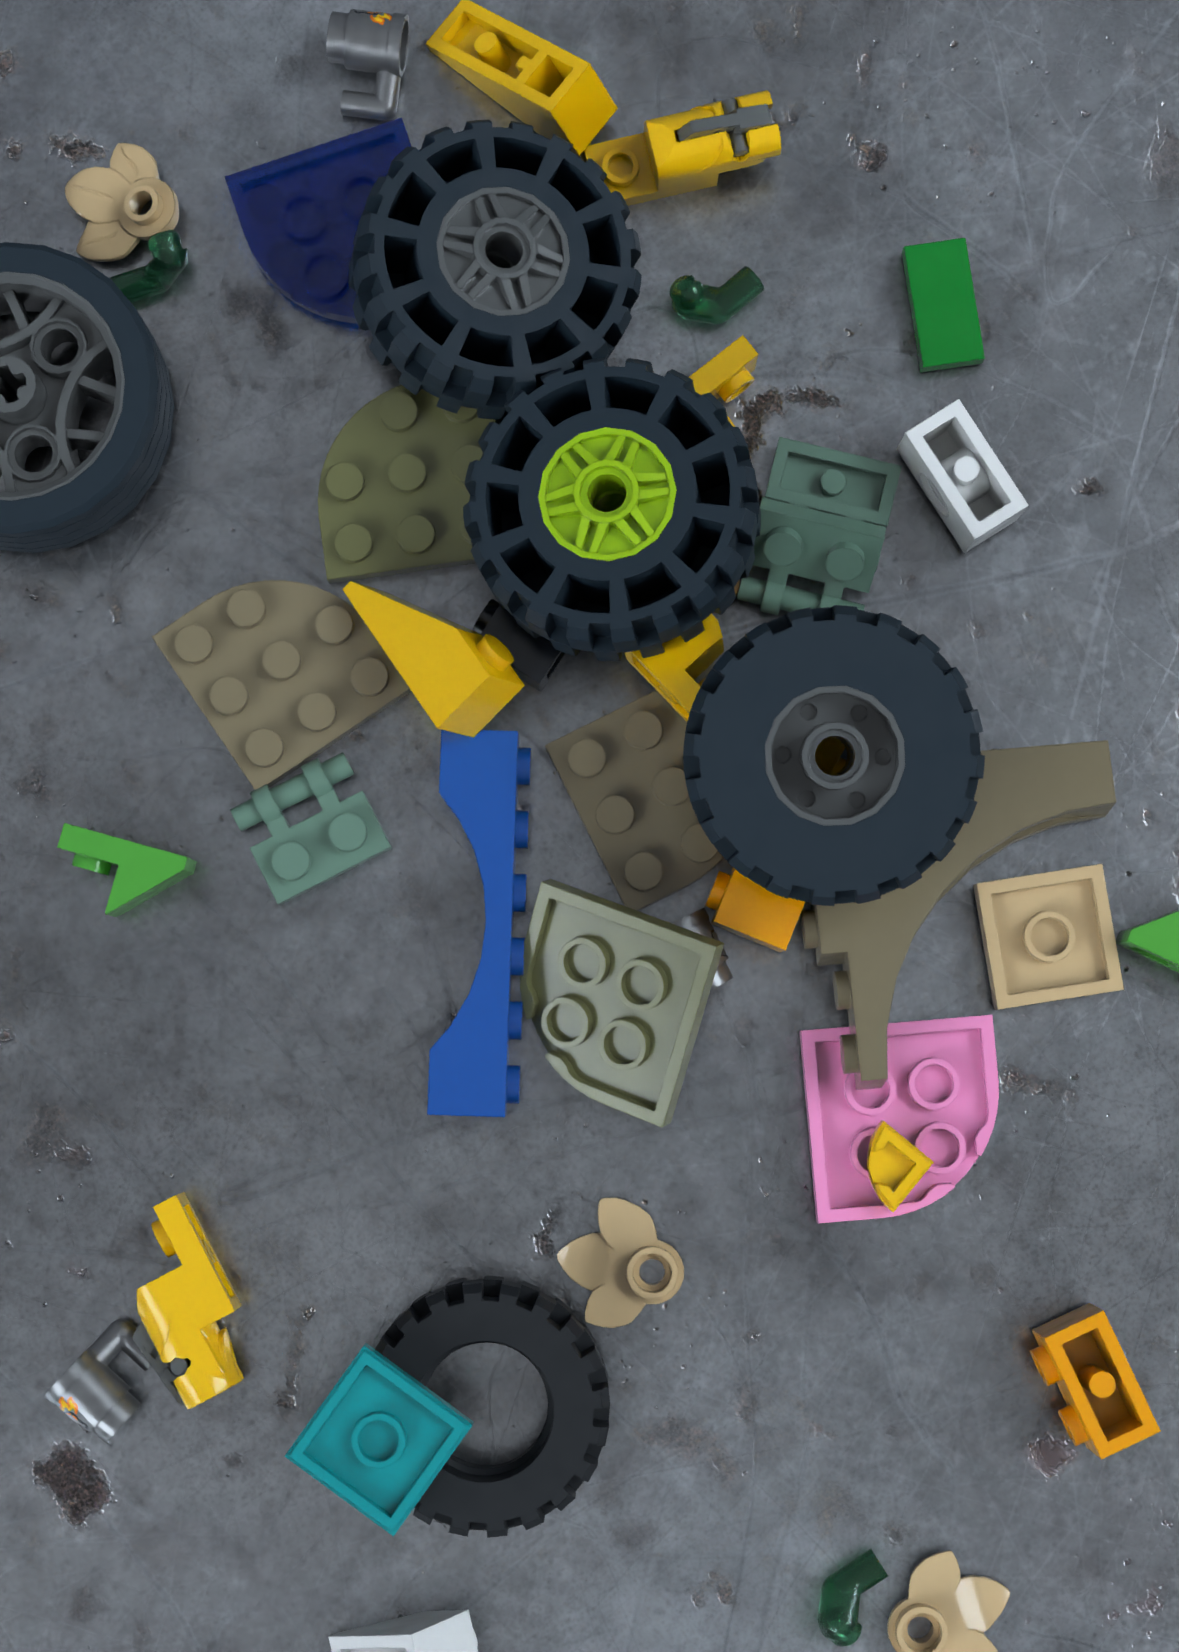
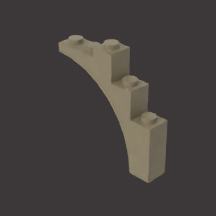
[801,740,1116,1090]

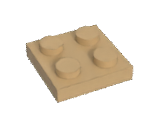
[973,864,1124,1010]

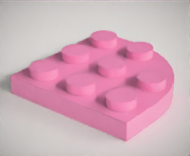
[799,1015,999,1224]

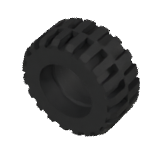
[375,1276,610,1538]

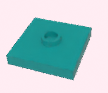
[285,1343,474,1537]

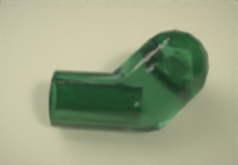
[109,230,189,303]
[669,266,764,325]
[817,1548,889,1647]

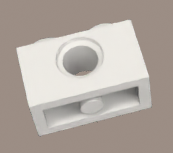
[896,399,1029,553]

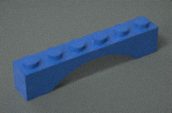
[427,730,531,1117]

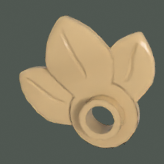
[65,143,179,262]
[557,1198,684,1328]
[887,1550,1010,1652]

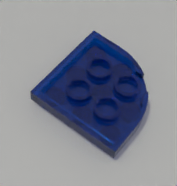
[225,117,412,324]

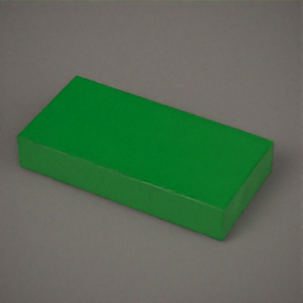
[902,238,985,373]

